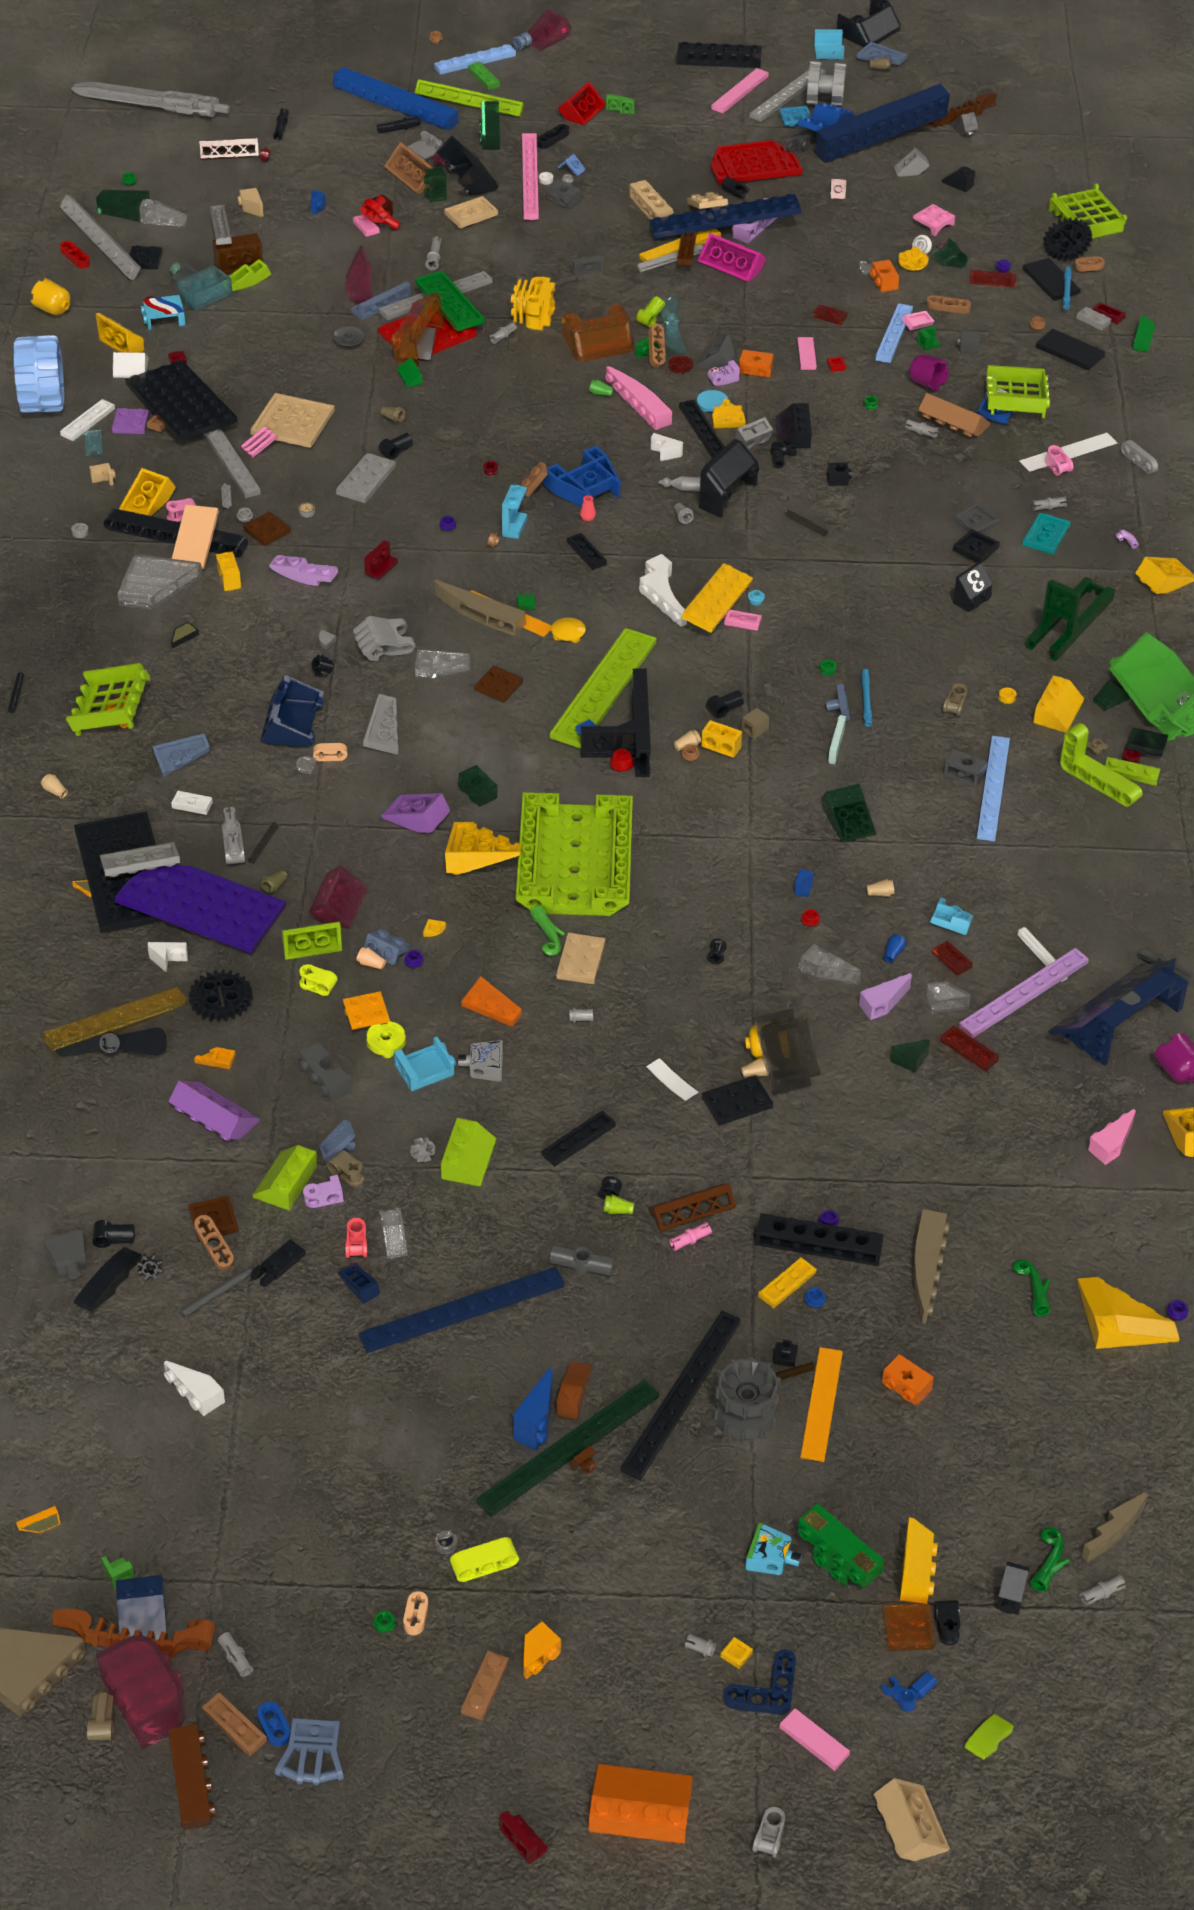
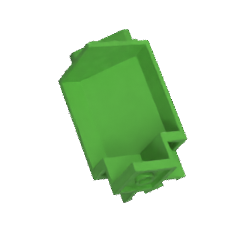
[1109,632,1194,741]

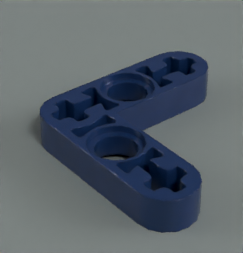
[723,1649,796,1715]

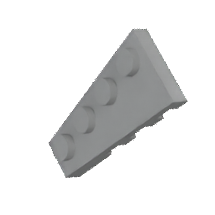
[363,694,398,755]

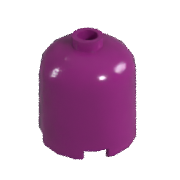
[909,354,949,391]
[1154,1033,1194,1083]

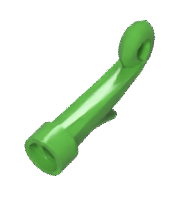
[530,905,565,956]

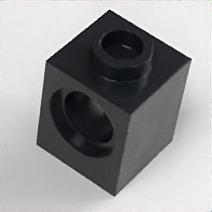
[827,462,852,486]

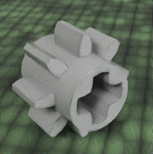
[410,1137,435,1163]

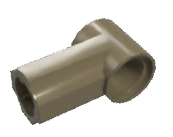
[87,1693,115,1741]

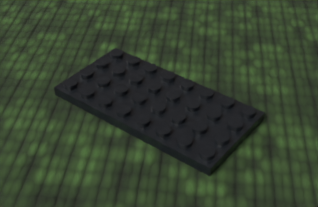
[125,360,238,442]
[74,811,163,933]

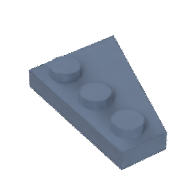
[857,42,907,65]
[152,733,210,778]

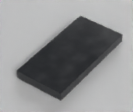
[1023,258,1081,301]
[1036,329,1106,370]

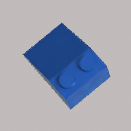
[513,1368,553,1451]

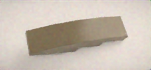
[1082,1492,1148,1563]

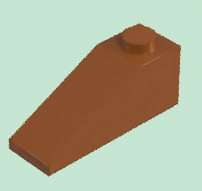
[557,1361,592,1420]

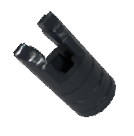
[722,177,750,199]

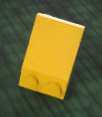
[119,468,176,516]
[1135,557,1194,594]
[1163,1107,1194,1157]

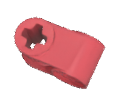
[346,1218,367,1258]

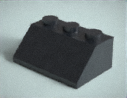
[776,403,812,448]

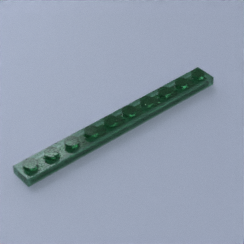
[477,1379,659,1517]

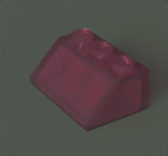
[309,865,368,929]

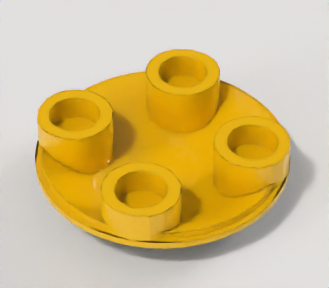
[898,247,929,271]
[551,617,586,643]

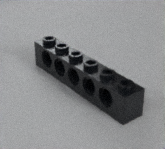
[677,42,762,68]
[755,1213,884,1266]

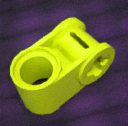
[299,964,338,996]

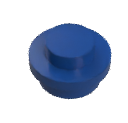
[804,1287,826,1308]

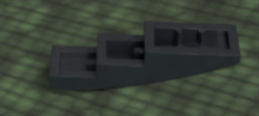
[74,1247,142,1312]

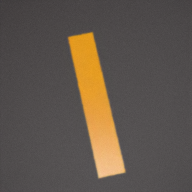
[800,1347,843,1462]

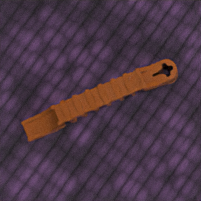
[52,1609,216,1658]

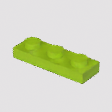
[1105,757,1160,786]

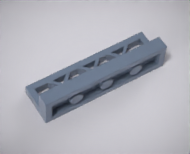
[351,282,411,320]

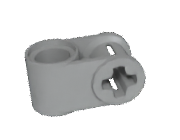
[752,1807,785,1858]

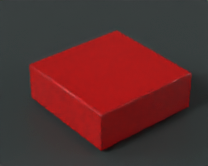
[827,357,846,372]

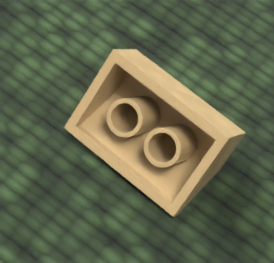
[874,1778,950,1861]

